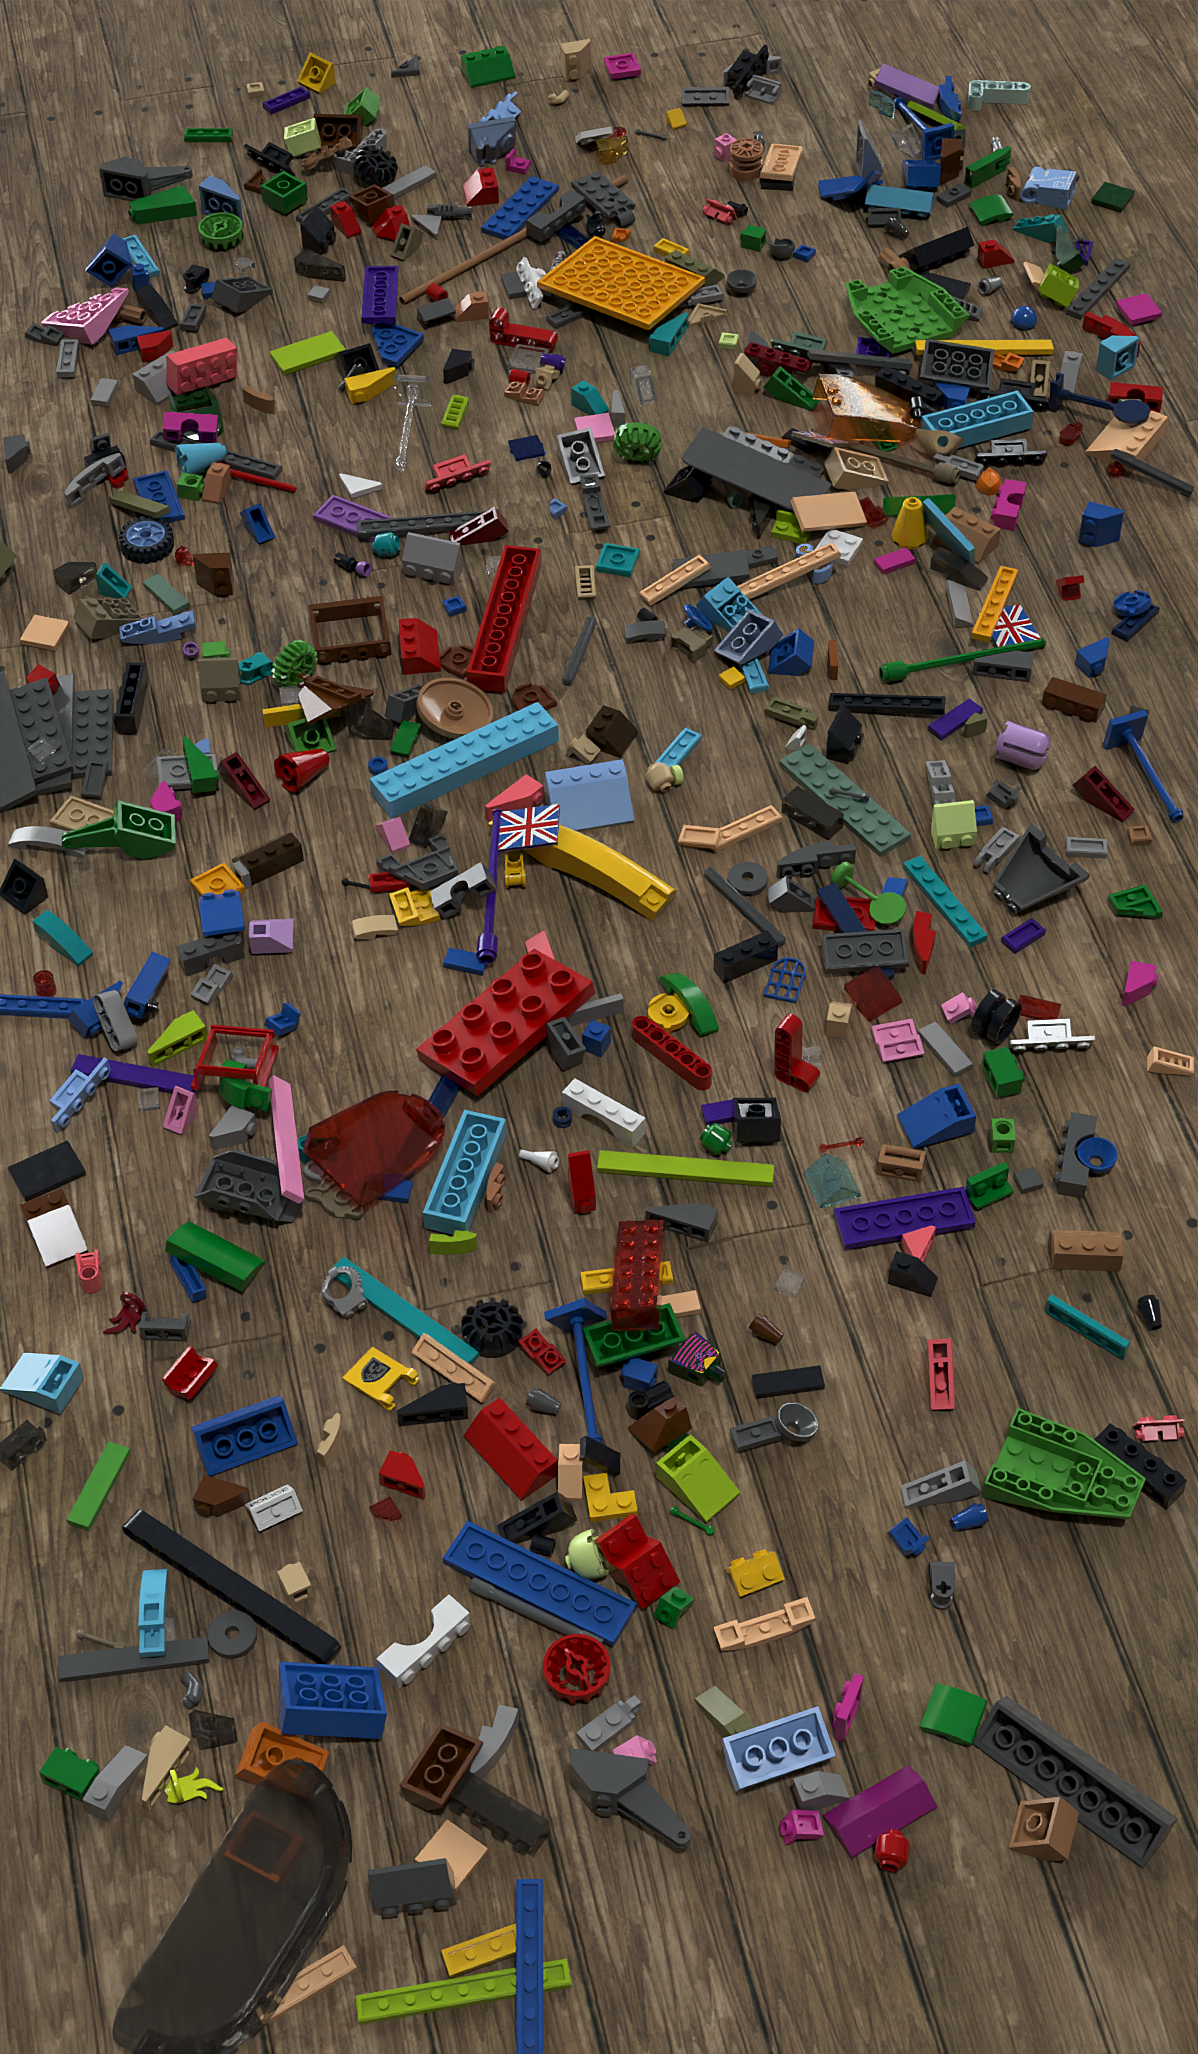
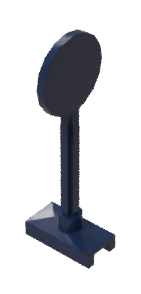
[1049,373,1150,424]

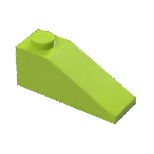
[147,1010,208,1067]

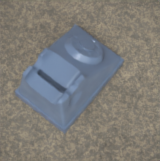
[468,116,516,166]

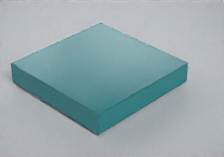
[595,543,640,578]

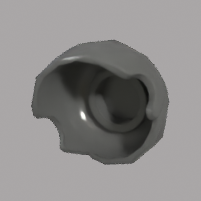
[769,238,795,258]

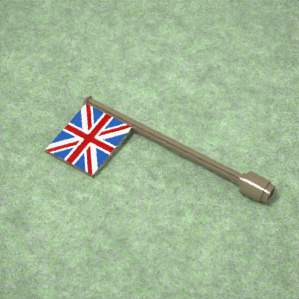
[791,428,961,484]

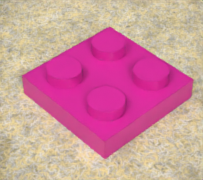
[604,53,641,79]
[832,1673,864,1743]

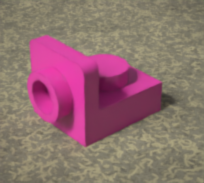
[505,149,531,175]
[780,1810,824,1845]

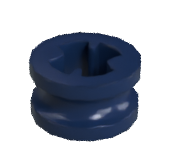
[553,1107,572,1128]

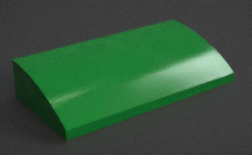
[165,1221,266,1292]

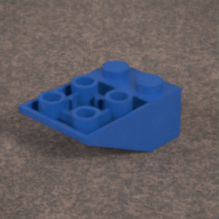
[897,1083,976,1149]

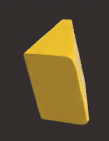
[666,108,687,130]

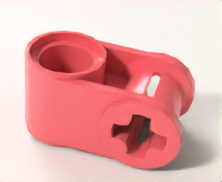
[75,1249,102,1293]

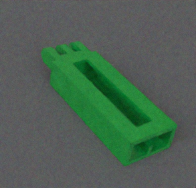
[964,146,1012,189]

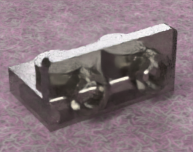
[0,1420,47,1471]

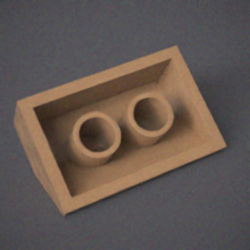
[933,507,1001,565]
[1050,1229,1123,1272]

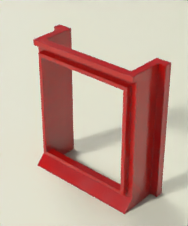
[191,1024,279,1090]

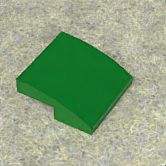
[969,194,1014,226]
[920,1683,988,1746]

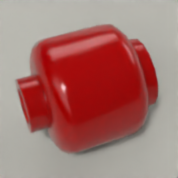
[874,1829,910,1872]

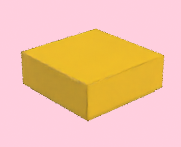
[719,667,745,690]

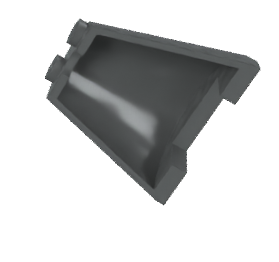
[993,824,1090,914]

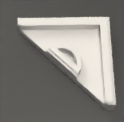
[339,473,382,498]

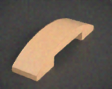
[714,1597,816,1651]

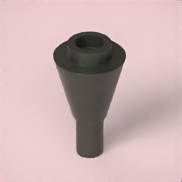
[338,364,367,392]

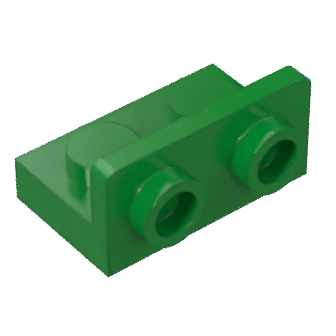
[965,1162,1014,1210]

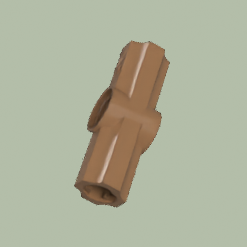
[879,247,912,272]
[113,300,147,324]

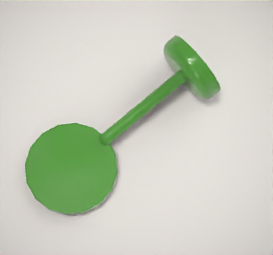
[830,862,906,925]

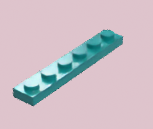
[903,855,988,948]

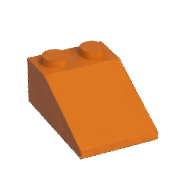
[235,1721,329,1800]

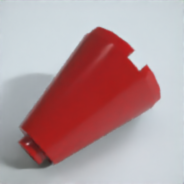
[274,749,330,792]

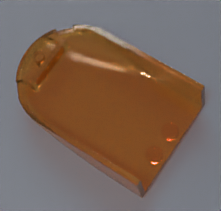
[812,374,921,442]

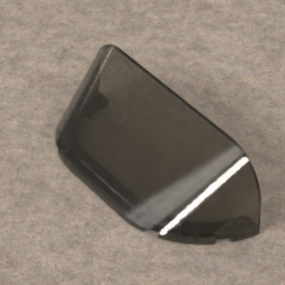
[112,1759,352,2054]

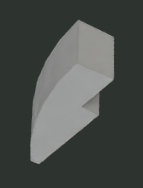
[470,1705,519,1784]

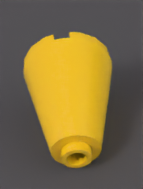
[891,497,928,549]

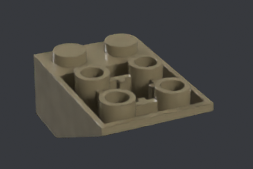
[73,598,144,639]

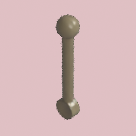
[76,1629,124,1648]

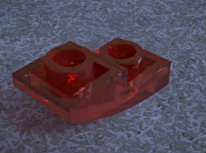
[859,497,888,527]

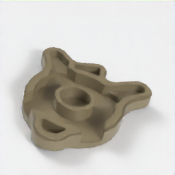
[305,1165,365,1219]

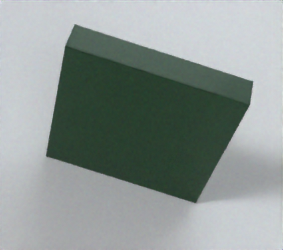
[1091,182,1135,213]

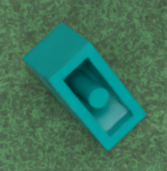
[571,380,609,415]

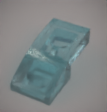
[869,89,895,119]

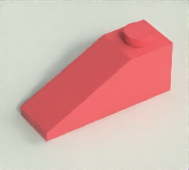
[485,774,544,821]
[928,1338,955,1410]

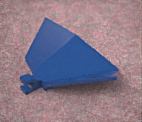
[818,170,883,201]

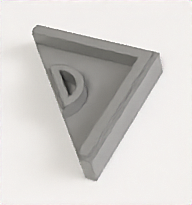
[411,214,442,239]

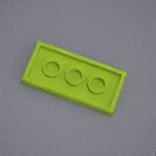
[269,331,346,375]

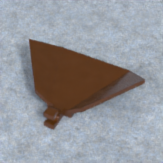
[297,672,374,725]

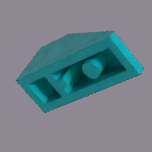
[649,312,689,356]

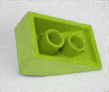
[1038,263,1079,307]

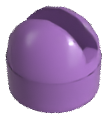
[355,561,371,577]
[183,642,199,658]

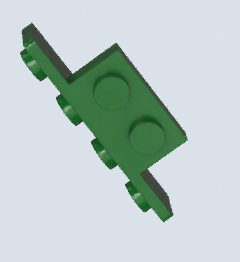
[883,494,956,516]

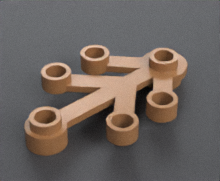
[301,136,353,170]

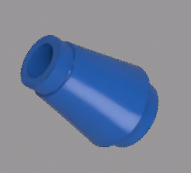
[951,1503,989,1531]

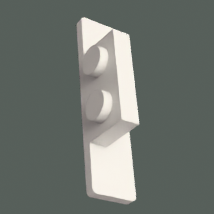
[516,257,552,309]
[1007,1019,1095,1051]

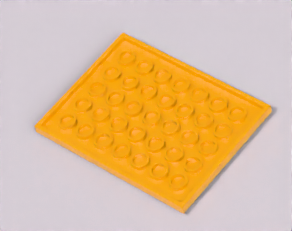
[537,236,705,330]

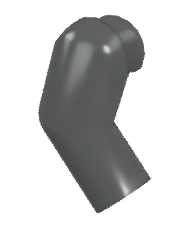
[181,1671,203,1708]

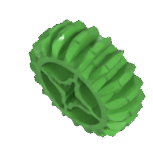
[271,640,318,690]

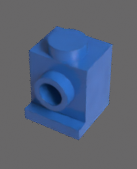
[130,263,150,292]

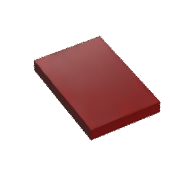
[813,895,876,932]

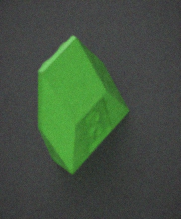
[982,1408,1146,1519]

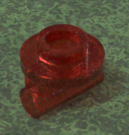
[1106,460,1125,477]
[175,546,194,566]

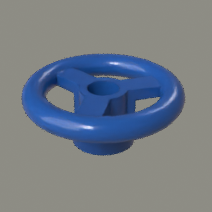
[684,604,713,632]

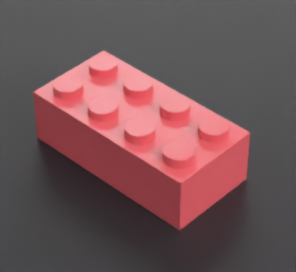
[166,338,237,395]

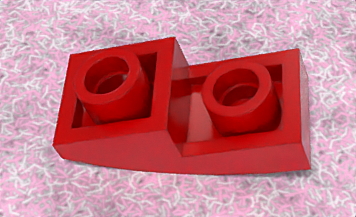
[517,1328,566,1375]

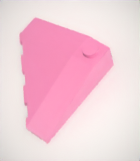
[41,288,129,345]

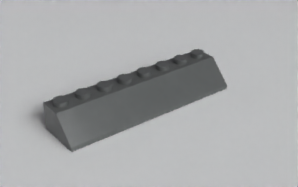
[973,1696,1178,1868]

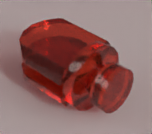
[1059,421,1084,446]

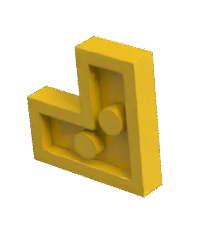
[583,1473,638,1522]

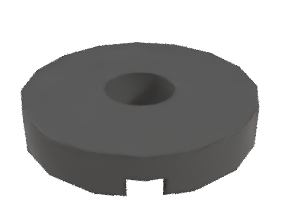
[727,862,768,896]
[208,1610,257,1659]

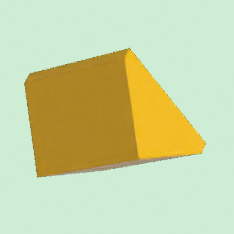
[297,52,336,93]

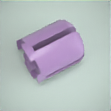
[995,721,1051,770]

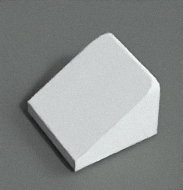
[785,725,807,751]

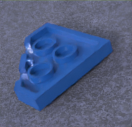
[372,323,424,368]

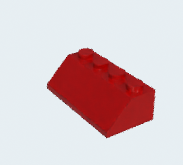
[463,1397,558,1501]

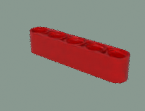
[632,1015,712,1091]

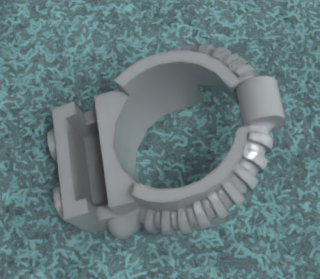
[322,1266,368,1318]

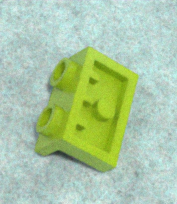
[771,510,812,544]

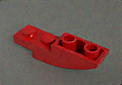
[1082,312,1141,358]

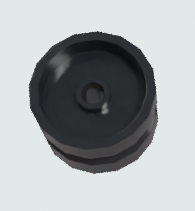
[971,989,1022,1044]

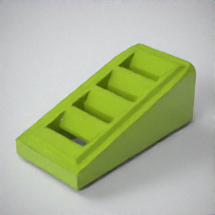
[441,395,470,429]

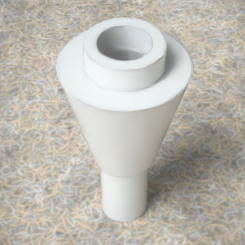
[519,1150,559,1173]

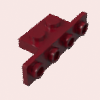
[744,342,812,377]

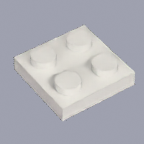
[575,127,612,145]
[815,529,863,566]

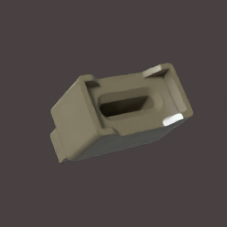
[670,625,713,663]

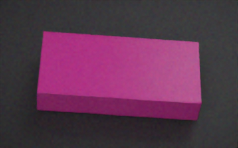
[874,548,915,574]

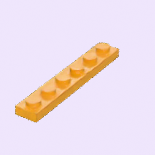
[971,566,1018,643]

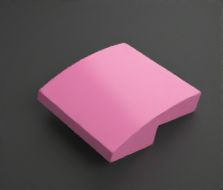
[871,1018,925,1063]

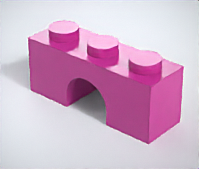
[163,412,218,443]
[991,479,1027,531]

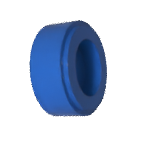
[368,757,388,775]

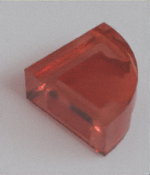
[369,1496,402,1521]

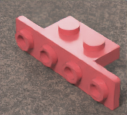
[423,454,491,492]

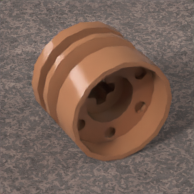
[729,138,764,181]

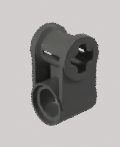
[928,1561,955,1610]

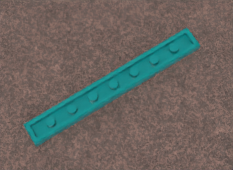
[331,1256,479,1365]

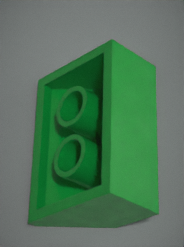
[461,46,515,88]

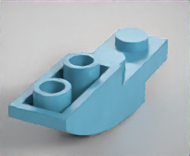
[138,1569,168,1657]

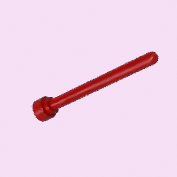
[218,462,297,492]

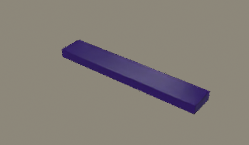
[71,1054,196,1094]

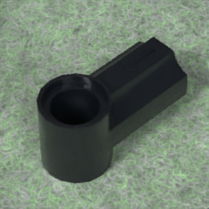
[909,397,939,420]
[628,1381,674,1420]

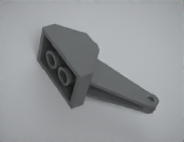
[99,157,193,201]
[569,1748,691,1849]

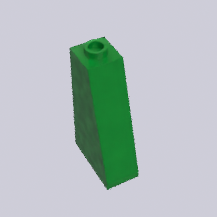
[128,185,197,225]

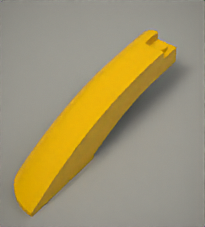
[487,820,677,922]

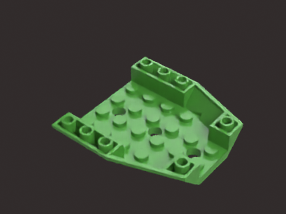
[845,267,969,354]

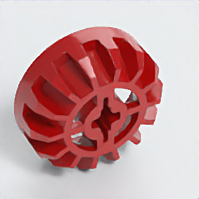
[543,1634,611,1704]

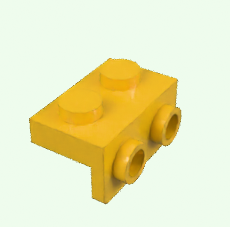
[725,1549,785,1597]

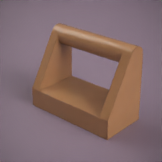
[877,1144,926,1182]

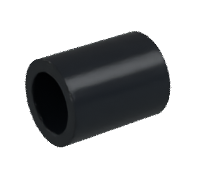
[637,607,658,621]
[530,1534,556,1556]

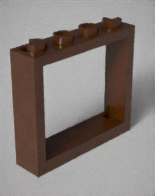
[308,596,392,664]

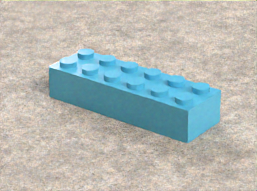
[921,391,1034,448]
[423,1110,507,1235]

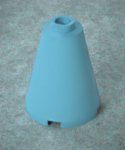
[175,443,227,475]

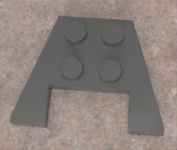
[376,833,458,890]

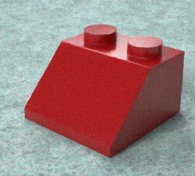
[463,168,499,207]

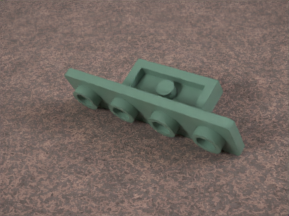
[771,331,829,364]

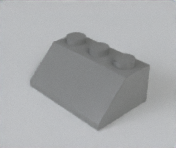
[132,350,176,406]
[402,532,462,585]

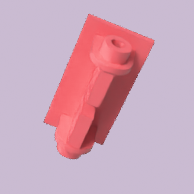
[702,198,737,224]
[1133,1415,1185,1442]

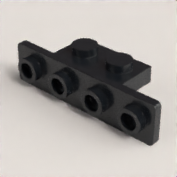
[727,44,769,99]
[243,142,295,177]
[980,378,1050,409]
[974,439,1047,465]

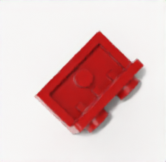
[162,1347,218,1400]

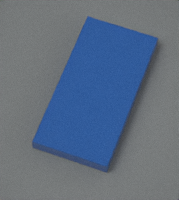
[133,470,185,523]

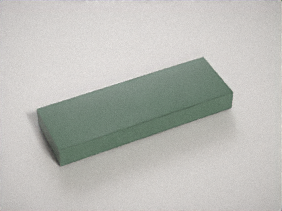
[143,574,190,615]

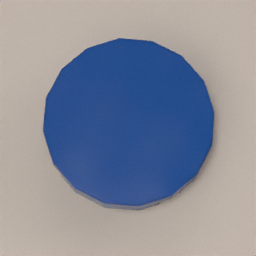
[1113,590,1152,616]

